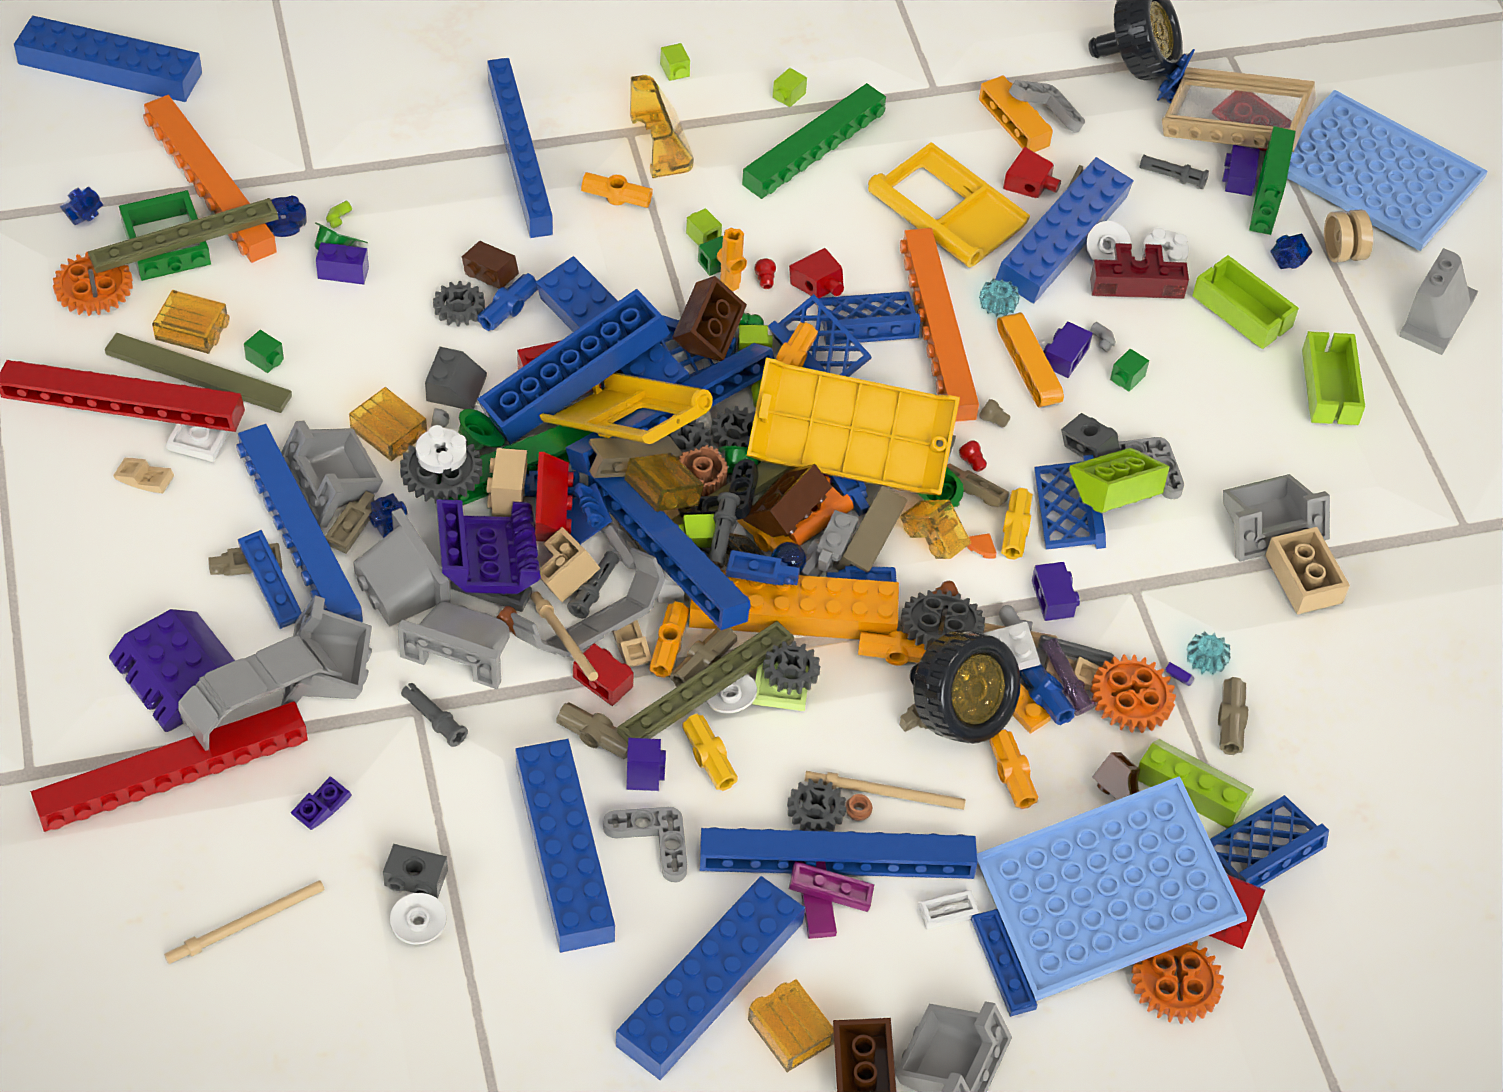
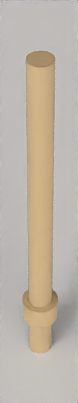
[531,592,598,681]
[804,771,966,810]
[164,880,325,964]

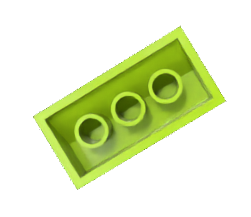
[1069,448,1170,513]
[1138,739,1254,829]

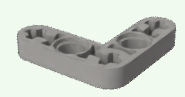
[1009,80,1085,132]
[1119,437,1184,499]
[603,807,687,883]

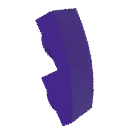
[291,776,352,830]

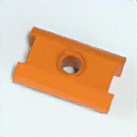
[788,476,854,546]

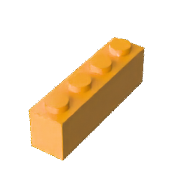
[979,75,1053,152]

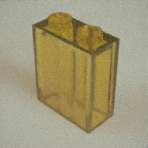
[152,290,230,354]
[349,387,427,461]
[625,453,704,512]
[748,979,834,1072]

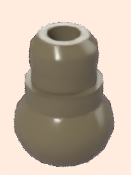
[979,399,1011,427]

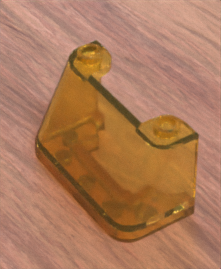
[630,75,694,178]

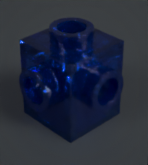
[60,186,103,225]
[1270,233,1313,269]
[369,493,408,538]

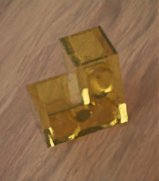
[899,500,971,559]

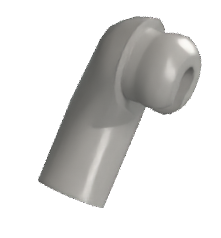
[1090,322,1116,352]
[999,605,1033,631]

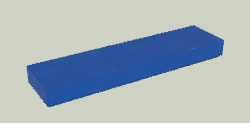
[238,530,302,629]
[971,909,1038,1017]

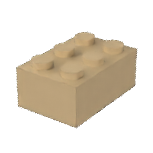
[1265,527,1350,614]

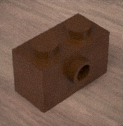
[461,241,519,289]

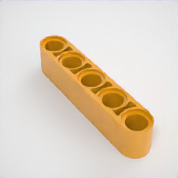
[997,312,1064,408]

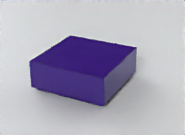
[1165,662,1195,686]

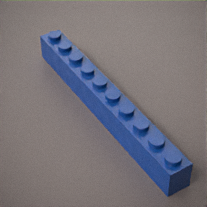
[487,58,553,238]
[565,343,775,476]
[236,423,363,622]
[588,475,751,630]
[700,827,978,879]

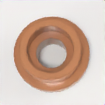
[846,794,873,821]

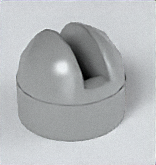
[431,408,450,428]

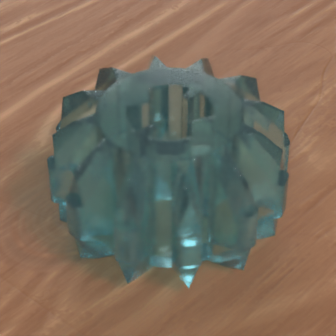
[979,278,1020,317]
[1186,631,1231,676]

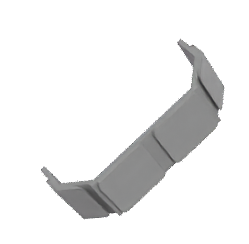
[511,548,665,657]
[179,635,342,751]

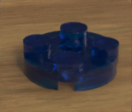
[265,195,307,237]

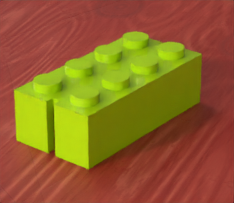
[1192,255,1299,349]
[1302,331,1366,425]

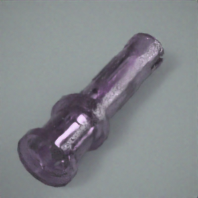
[1042,638,1096,716]

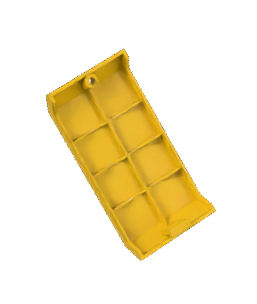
[746,358,960,495]

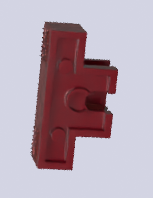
[1090,243,1189,299]

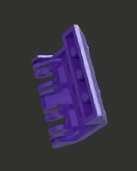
[436,499,541,594]
[109,609,235,732]

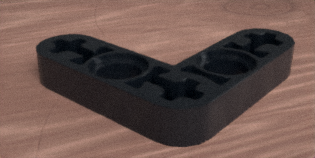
[677,459,758,520]

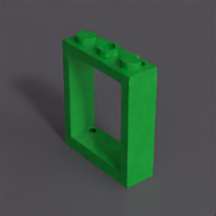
[1249,126,1296,235]
[119,190,211,281]

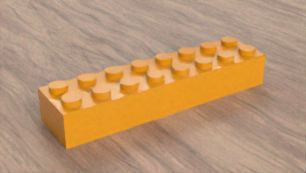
[689,570,899,640]

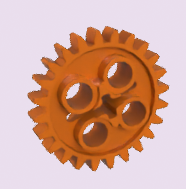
[53,252,133,316]
[1090,654,1176,733]
[1131,941,1224,1024]

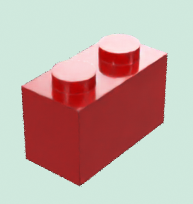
[573,643,634,706]

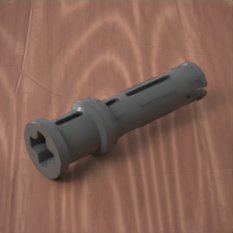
[1139,154,1209,190]
[709,492,741,569]
[567,551,620,619]
[401,683,468,747]

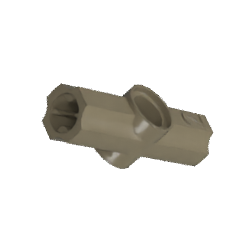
[670,627,737,687]
[1218,677,1248,755]
[556,702,628,759]

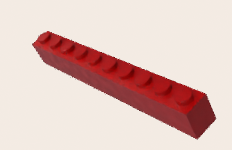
[0,360,245,432]
[30,701,308,832]

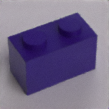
[1222,145,1260,196]
[316,243,369,285]
[1043,321,1093,378]
[1031,562,1080,621]
[626,738,666,791]

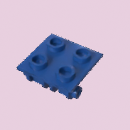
[1157,49,1195,104]
[566,483,612,545]

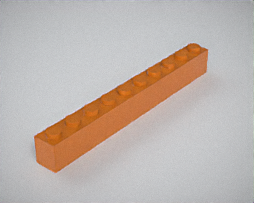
[143,94,277,263]
[900,228,979,422]

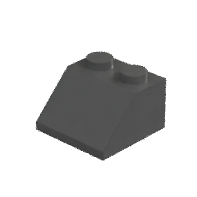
[425,346,487,409]

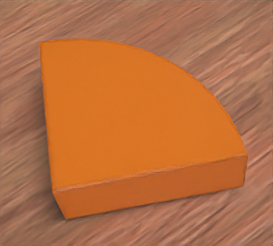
[965,533,997,559]

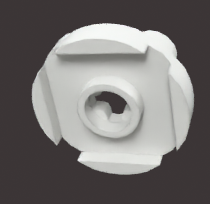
[1142,228,1190,262]
[416,425,467,473]

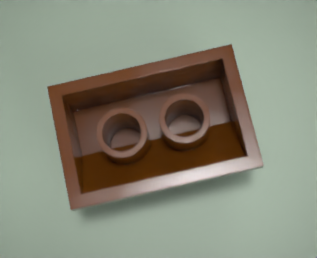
[672,276,747,361]
[743,464,832,537]
[833,1018,896,1092]

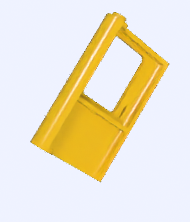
[868,142,1030,268]
[539,373,713,444]

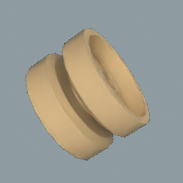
[1324,209,1373,263]

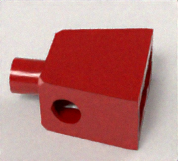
[1003,147,1061,198]
[789,248,844,298]

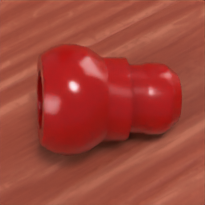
[754,258,776,289]
[959,440,987,472]

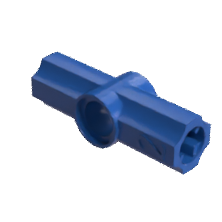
[477,273,538,331]
[1019,663,1075,726]

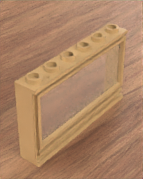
[1162,67,1316,152]

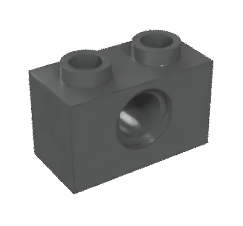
[1061,413,1120,458]
[383,844,448,899]

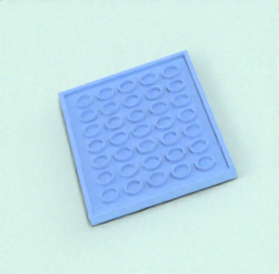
[1287,89,1488,251]
[977,776,1247,1001]

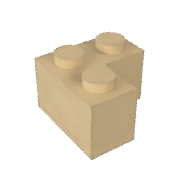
[487,448,527,517]
[540,527,600,602]

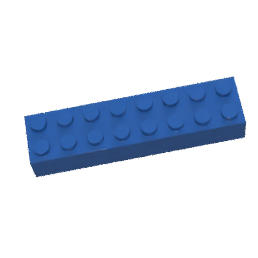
[14,15,202,102]
[995,157,1134,304]
[536,256,690,384]
[477,289,670,445]
[515,738,615,953]
[616,876,805,1080]

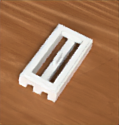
[918,890,980,930]

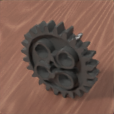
[400,439,482,504]
[900,589,985,650]

